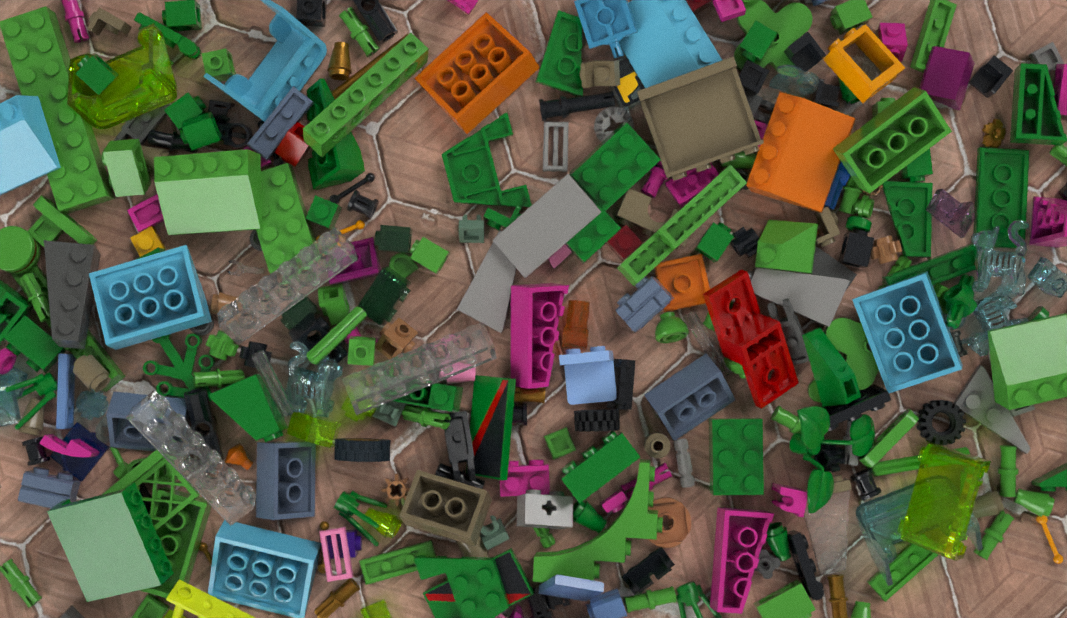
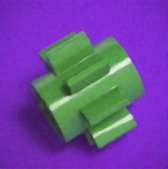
[205,330,239,360]

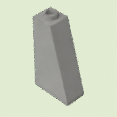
[457,230,517,333]
[747,267,850,327]

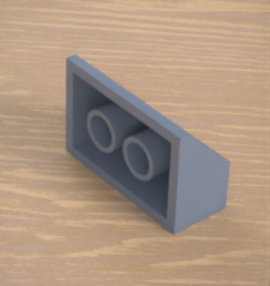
[644,353,736,441]
[106,392,190,455]
[256,441,316,520]

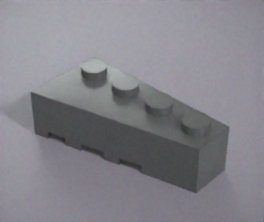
[44,240,101,349]

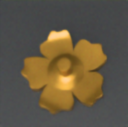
[982,118,1006,148]

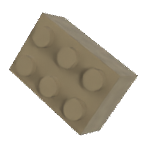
[399,470,492,546]

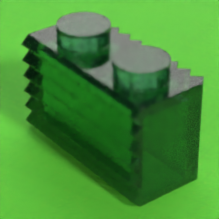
[358,266,411,325]

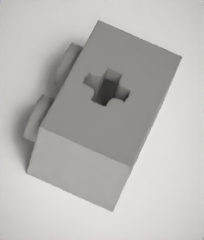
[516,490,573,529]

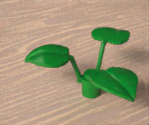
[790,406,875,513]

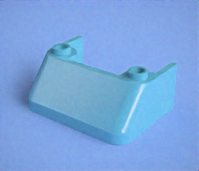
[203,0,327,122]

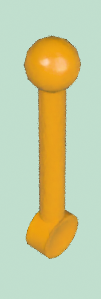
[316,220,365,245]
[1036,515,1063,564]

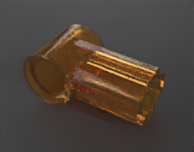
[562,300,590,351]

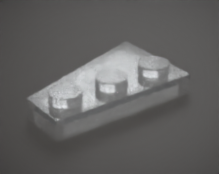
[804,490,850,576]

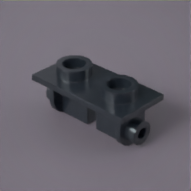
[607,359,636,410]
[621,547,675,595]

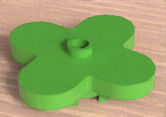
[733,0,813,78]
[824,318,879,390]

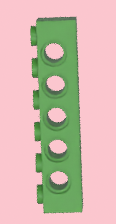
[303,33,429,157]

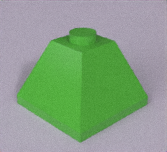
[755,220,818,274]

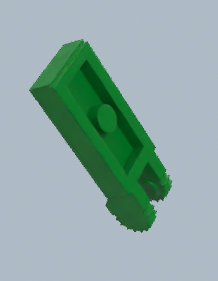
[134,12,201,60]

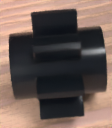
[730,227,760,258]
[239,341,272,369]
[814,444,845,473]

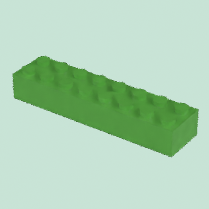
[0,6,115,214]

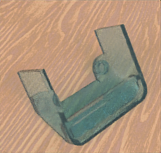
[856,475,983,586]

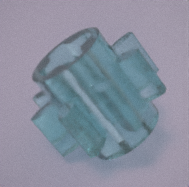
[76,389,108,421]

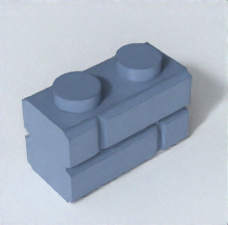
[615,276,674,332]
[18,467,80,508]

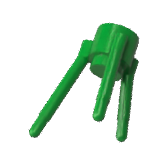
[5,372,58,430]
[334,491,388,546]
[676,581,722,618]

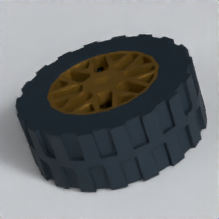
[334,438,391,462]

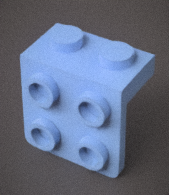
[559,346,617,405]

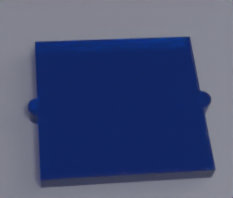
[50,422,110,482]

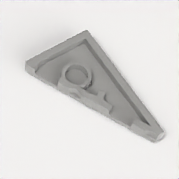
[953,365,1031,454]

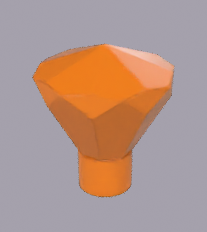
[225,443,253,470]

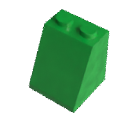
[209,374,288,443]

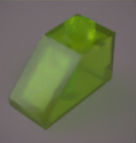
[286,409,341,448]

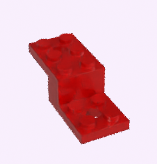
[703,269,799,409]

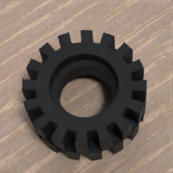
[916,400,966,445]
[574,409,620,432]

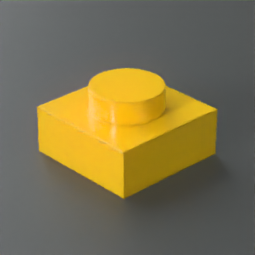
[130,226,166,257]

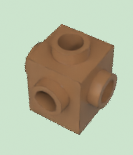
[375,317,418,363]

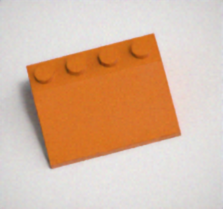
[414,12,540,134]
[746,92,855,213]

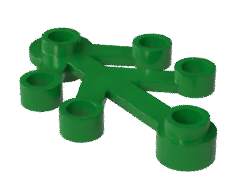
[143,334,215,403]

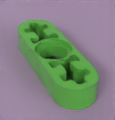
[33,195,97,245]
[859,409,919,469]

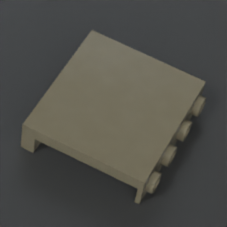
[637,56,764,181]

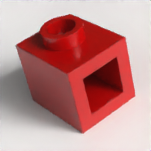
[275,122,311,167]

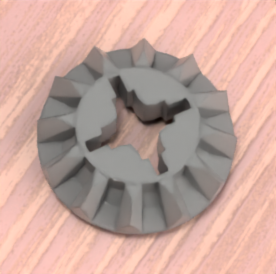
[594,107,634,142]

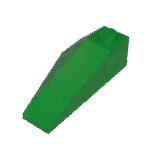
[307,78,365,190]

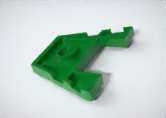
[441,113,532,208]
[414,555,510,618]

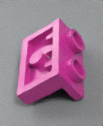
[665,163,719,210]
[500,459,550,497]

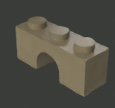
[616,188,689,249]

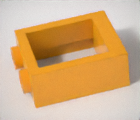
[823,24,905,104]

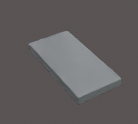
[493,174,602,278]

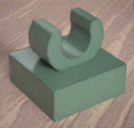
[459,214,484,243]
[373,399,406,427]
[480,515,510,550]

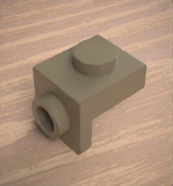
[814,207,840,247]

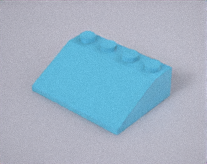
[619,0,722,88]
[0,95,61,196]
[89,245,212,350]
[852,272,963,393]
[208,520,321,618]

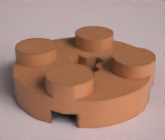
[648,497,691,548]

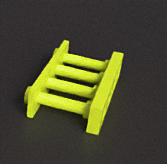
[164,579,255,618]

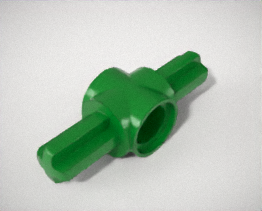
[943,274,977,329]

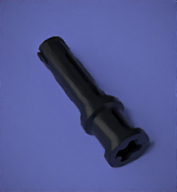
[539,91,615,122]

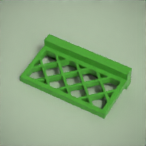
[102,447,200,531]

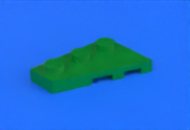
[535,10,583,97]
[882,181,933,258]

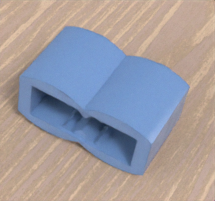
[586,588,627,618]

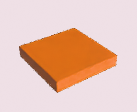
[654,254,710,312]

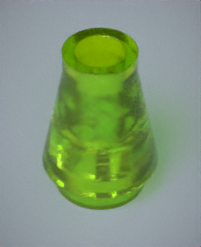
[363,507,402,539]

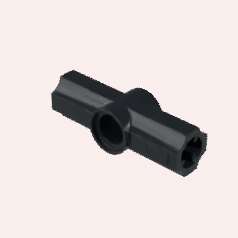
[353,0,398,43]
[184,388,224,466]

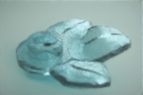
[769,65,819,98]

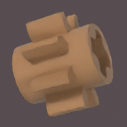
[870,236,902,264]
[381,473,410,506]

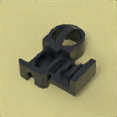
[208,100,253,148]
[527,586,572,618]

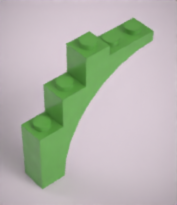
[533,459,663,583]

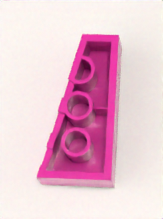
[1029,196,1067,248]
[511,283,569,389]
[710,507,774,614]

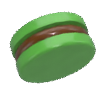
[0,226,41,275]

